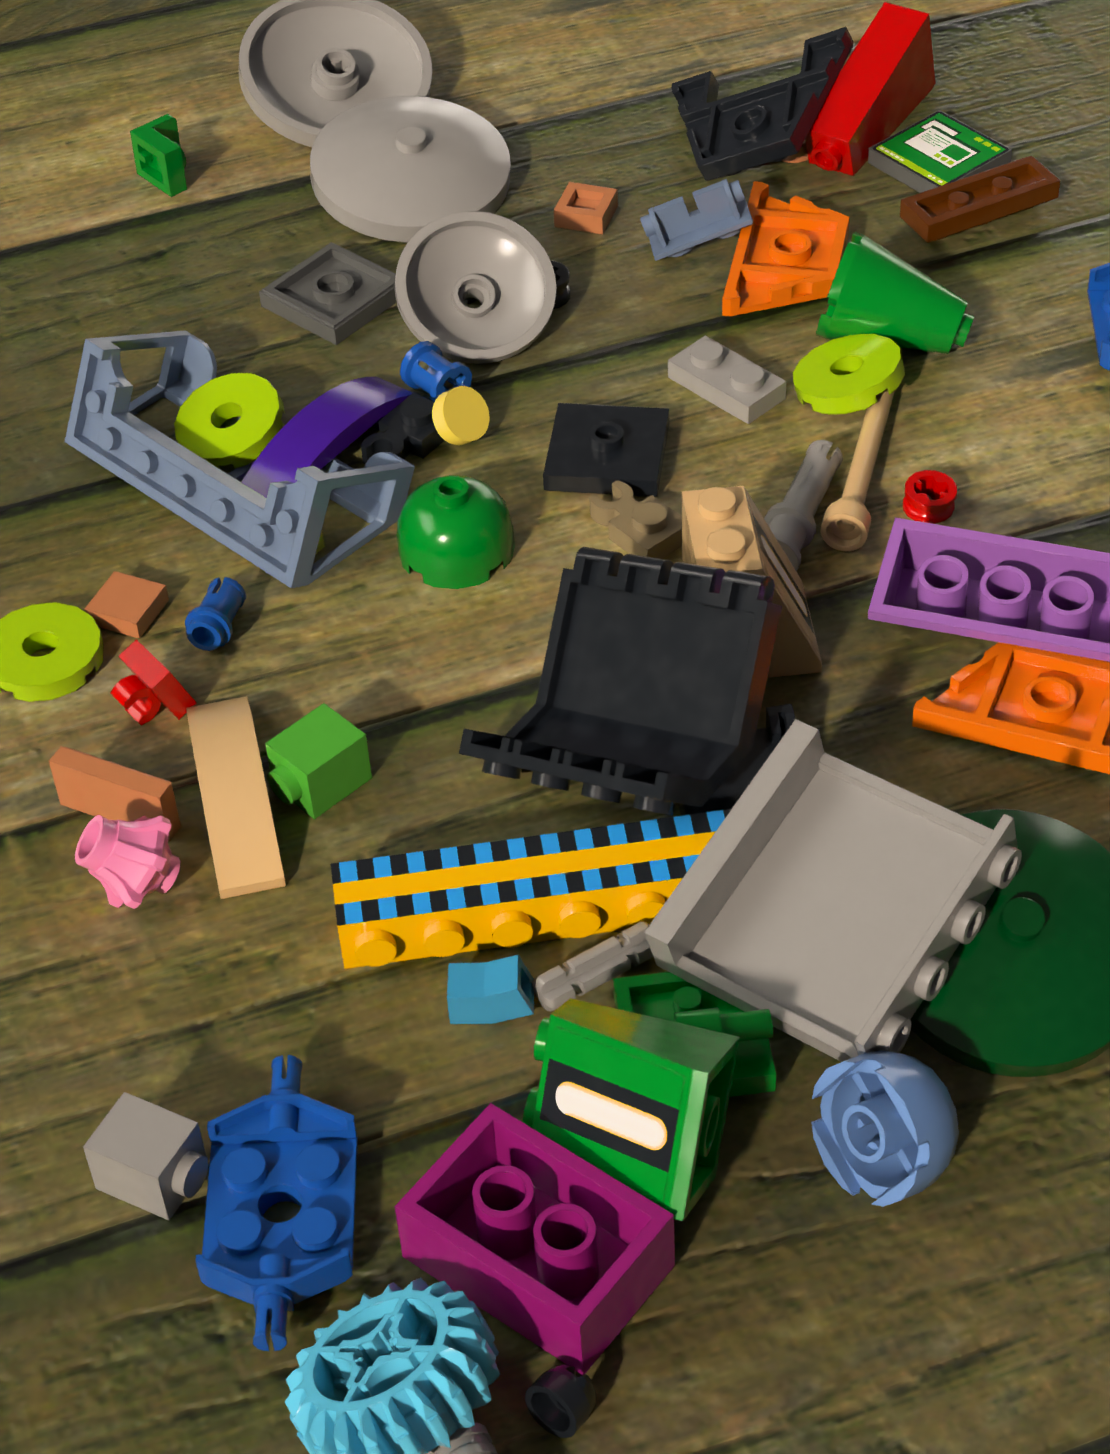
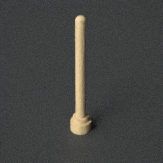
[820,389,895,551]

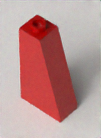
[805,2,936,176]

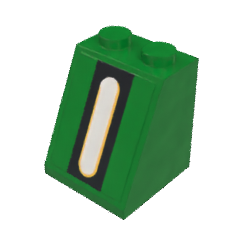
[522,998,740,1221]

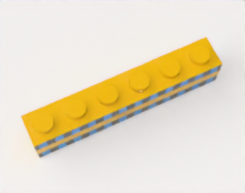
[330,809,731,969]

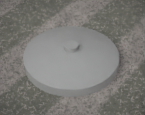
[239,0,433,147]
[310,96,511,242]

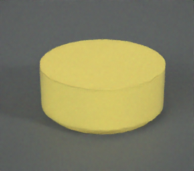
[432,386,490,445]

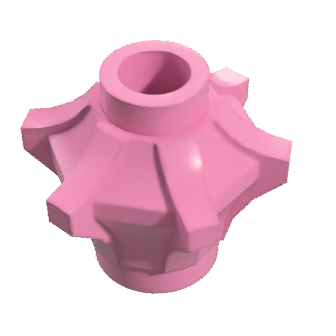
[75,815,180,909]

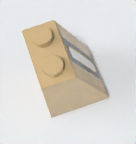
[682,486,822,678]

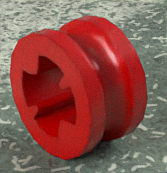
[902,470,957,524]

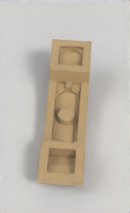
[186,696,286,899]

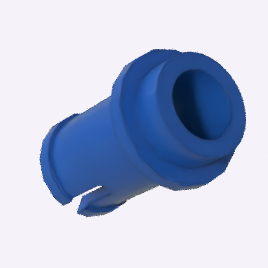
[185,577,246,651]

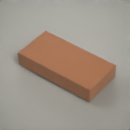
[49,746,181,842]

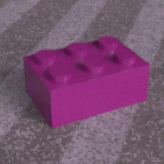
[395,1103,675,1375]

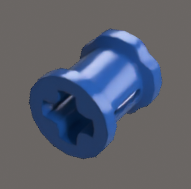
[400,341,472,402]

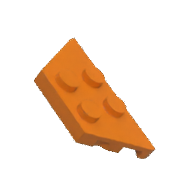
[722,181,850,317]
[912,642,1110,774]

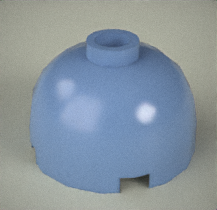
[811,1050,959,1207]

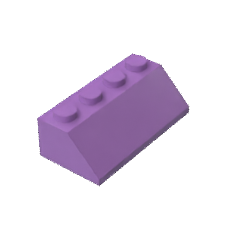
[868,518,1110,662]

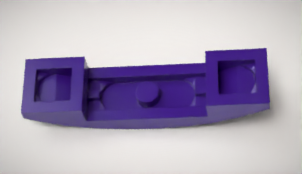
[241,377,413,498]

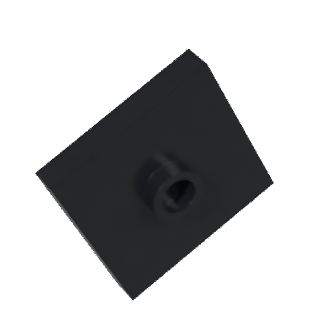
[543,403,669,497]

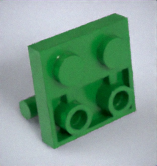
[613,972,776,1097]

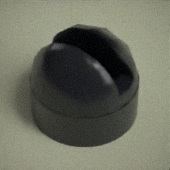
[525,1365,596,1438]

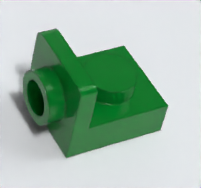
[130,114,187,197]

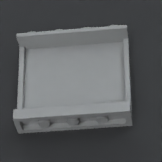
[644,719,1022,1062]

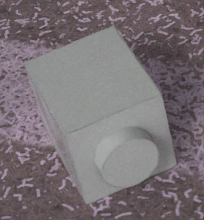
[83,1092,208,1221]

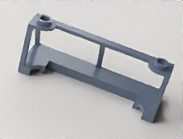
[65,331,415,588]

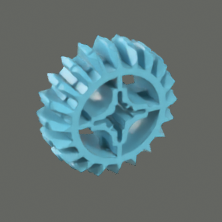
[285,1278,500,1454]

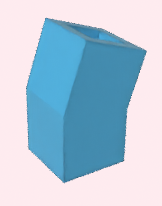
[447,955,534,1024]

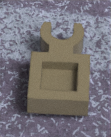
[589,481,682,559]

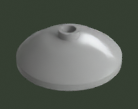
[395,211,556,364]

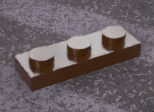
[900,156,1060,243]

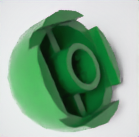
[397,475,515,589]

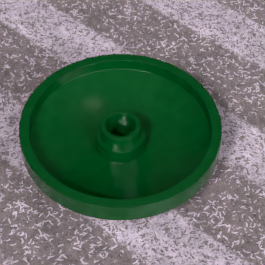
[910,809,1110,1077]

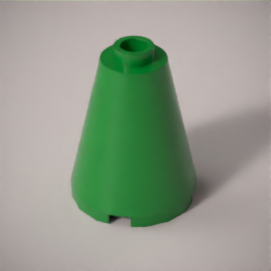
[816,231,975,354]

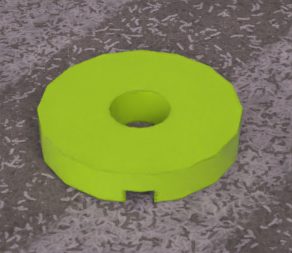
[793,334,905,414]
[174,373,285,469]
[0,602,104,702]

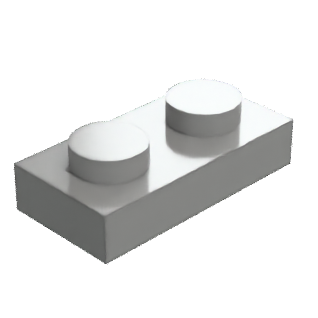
[668,335,786,424]

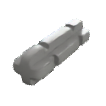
[532,922,653,1011]

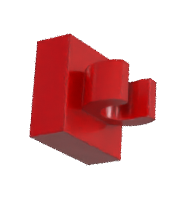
[110,639,197,726]

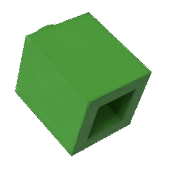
[265,703,372,820]

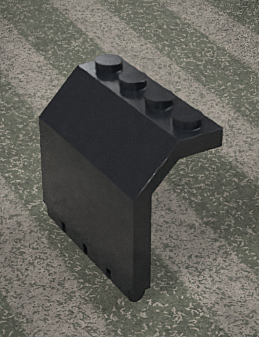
[459,547,782,815]

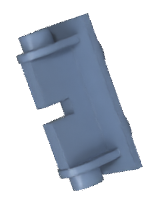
[640,179,753,261]

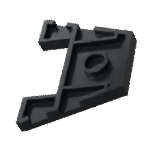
[671,27,854,181]

